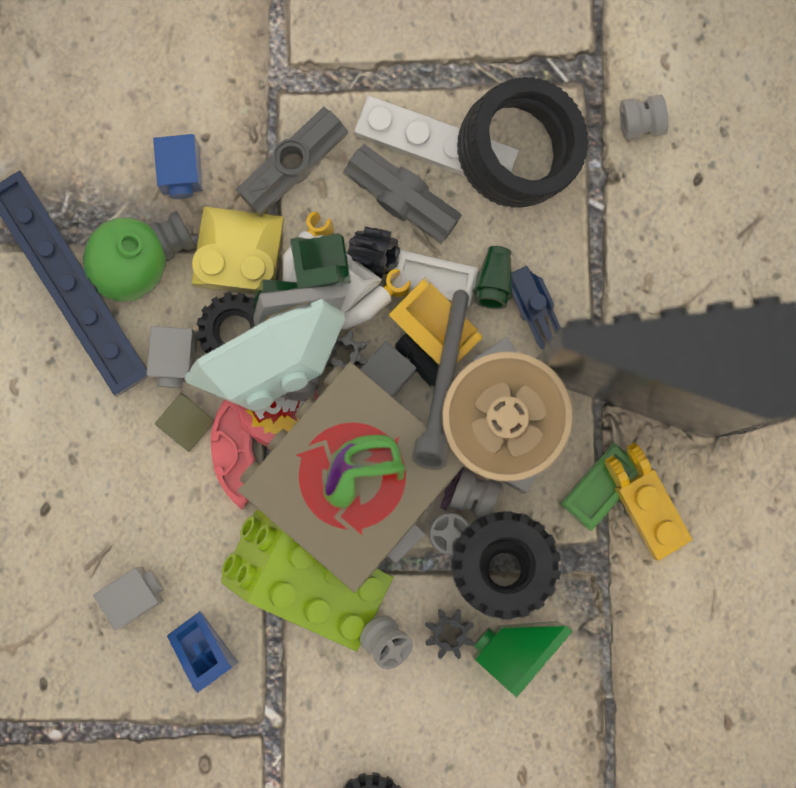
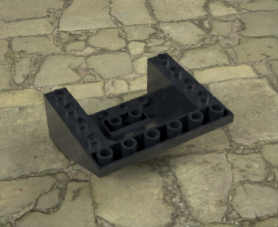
[536,295,796,438]

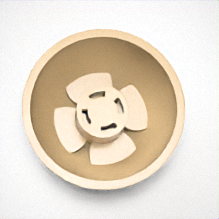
[443,352,572,481]

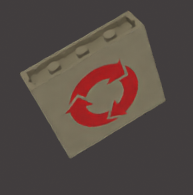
[238,362,465,593]

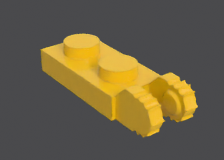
[604,442,693,561]

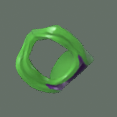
[324,435,405,508]

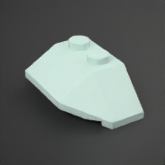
[185,299,345,411]

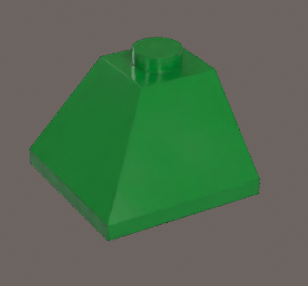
[473,621,573,698]

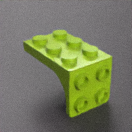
[221,509,394,652]

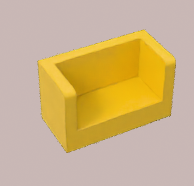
[388,277,483,364]

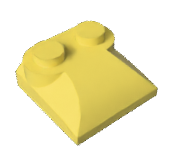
[192,206,284,294]

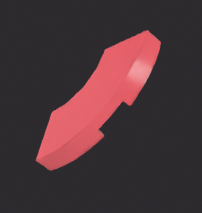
[211,400,256,510]

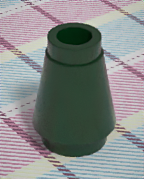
[472,246,512,309]

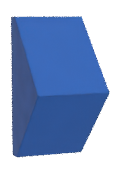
[167,611,238,693]

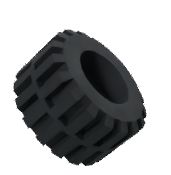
[451,511,561,620]

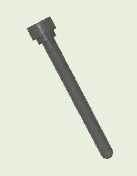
[412,290,469,469]

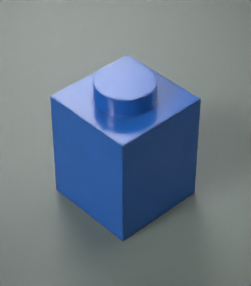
[153,134,203,199]

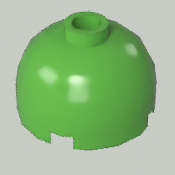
[83,217,166,302]

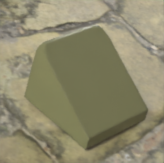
[155,393,214,452]

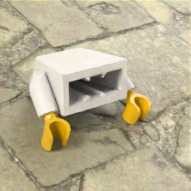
[283,212,411,330]

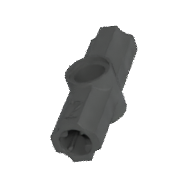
[236,106,348,216]
[343,144,462,244]

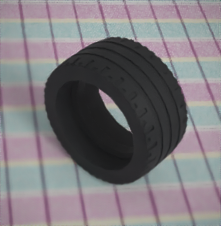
[457,77,589,208]

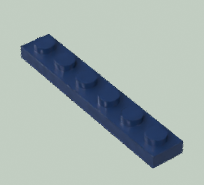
[0,170,148,397]

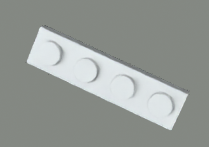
[354,95,519,177]

